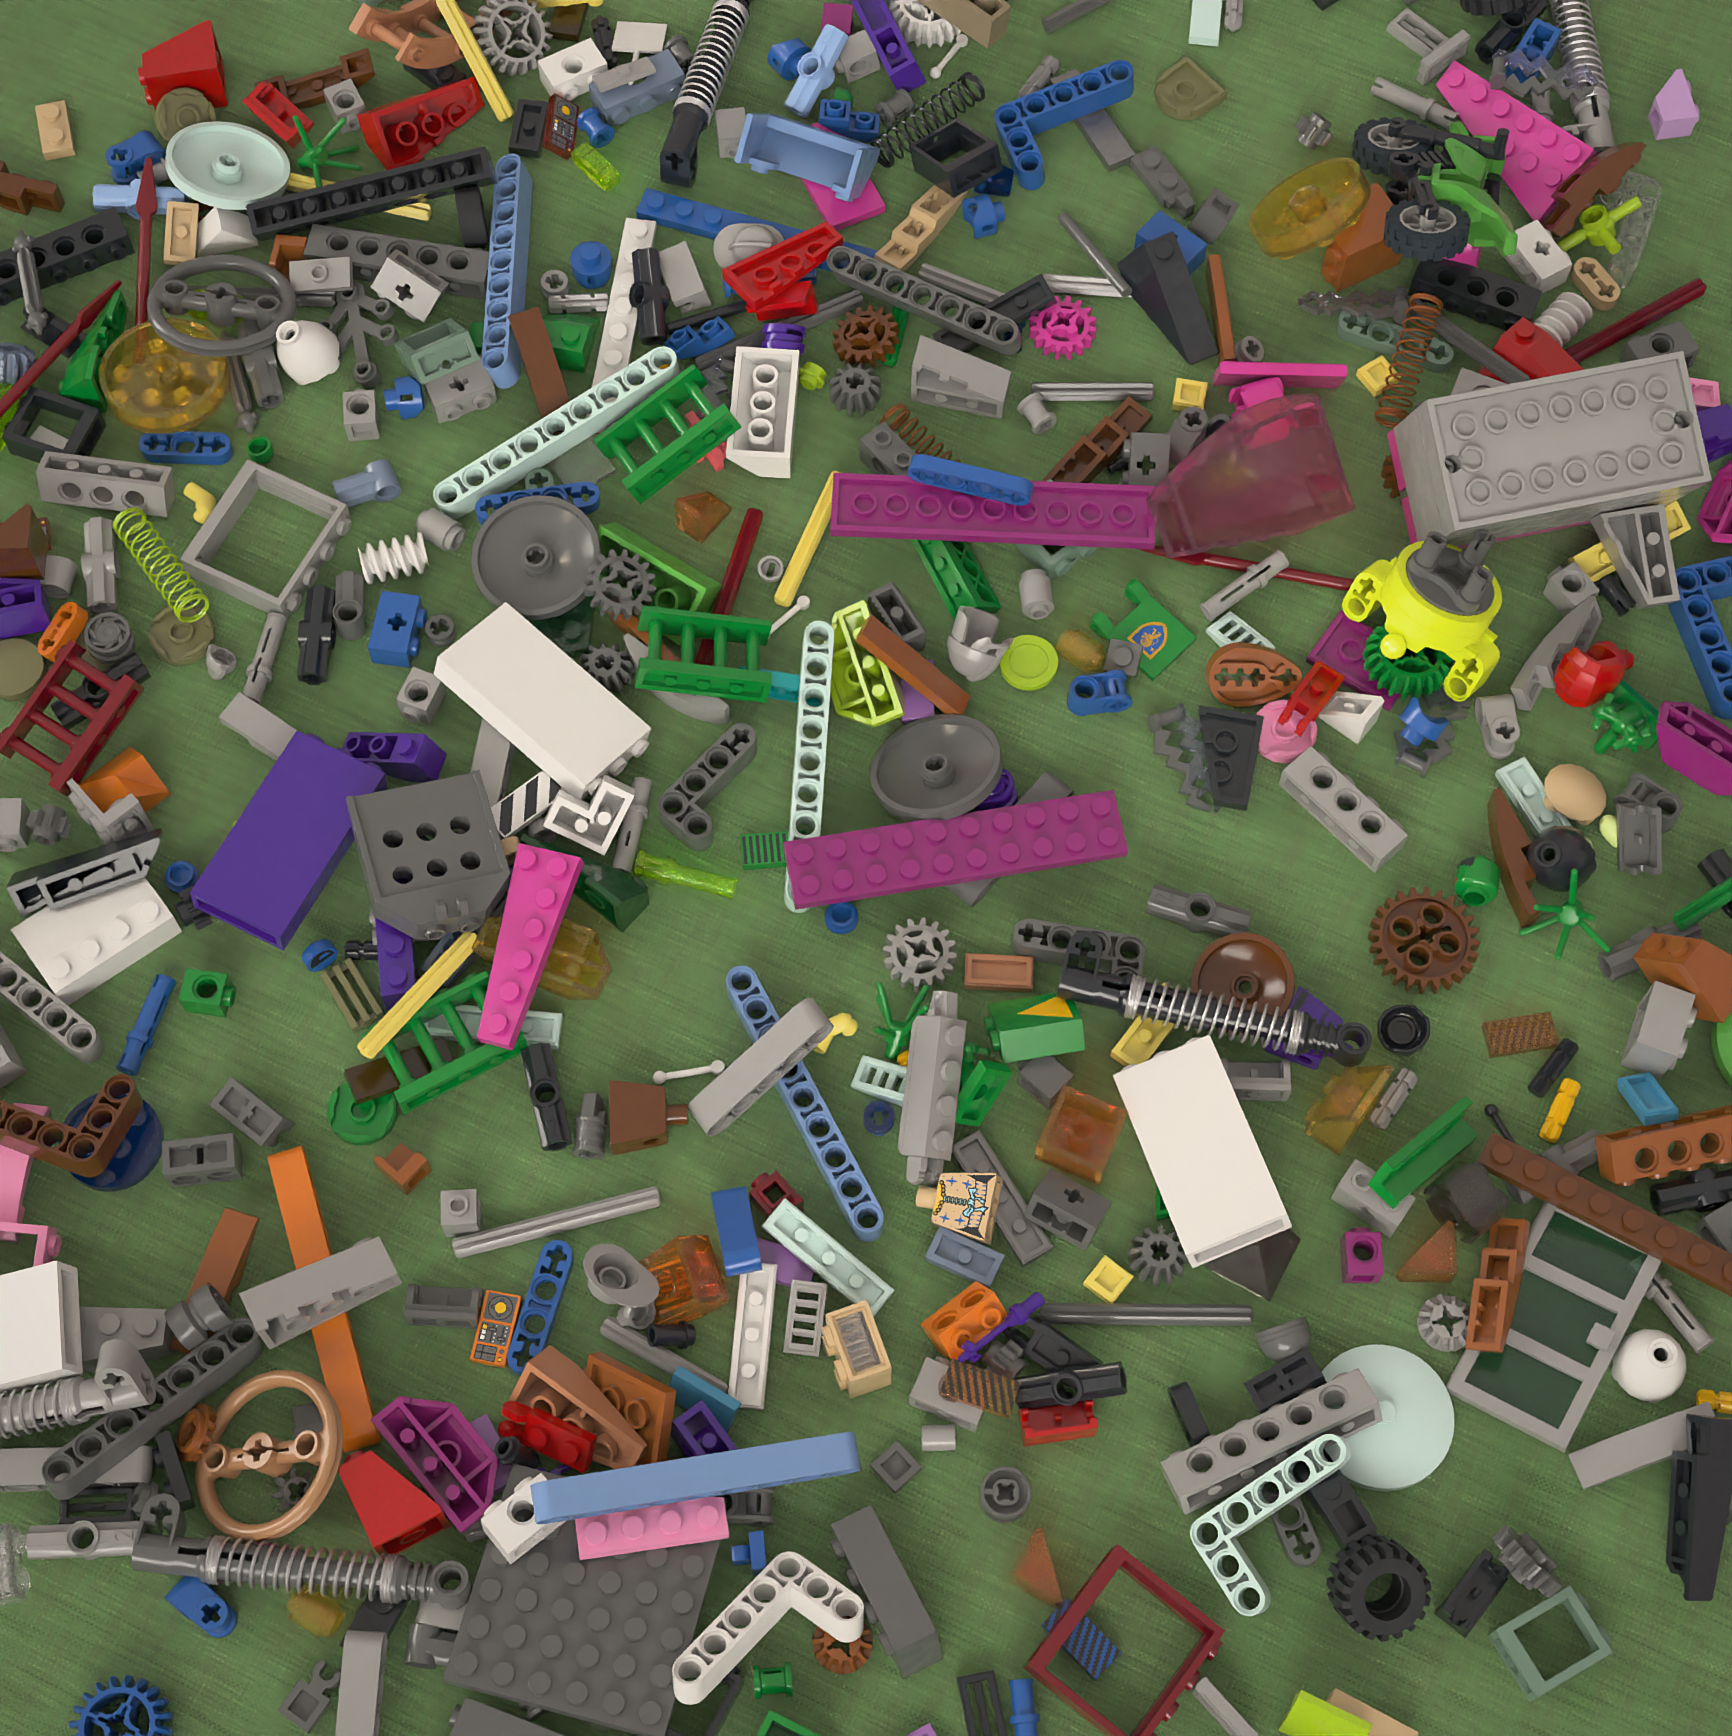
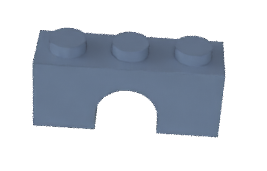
[589,49,685,126]

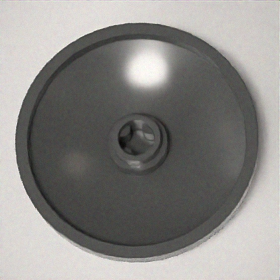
[471,496,602,620]
[870,714,1003,822]

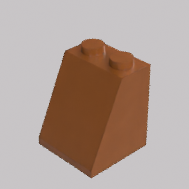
[1321,182,1402,292]
[1633,933,1732,1023]

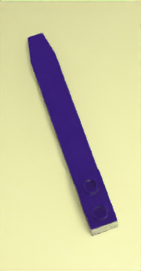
[851,0,927,92]

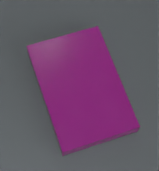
[1306,610,1414,712]

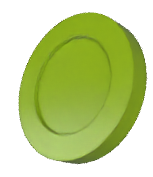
[999,635,1058,691]

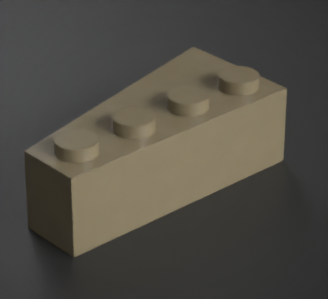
[917,0,1011,49]

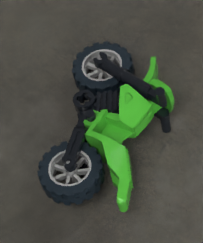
[1352,117,1518,261]

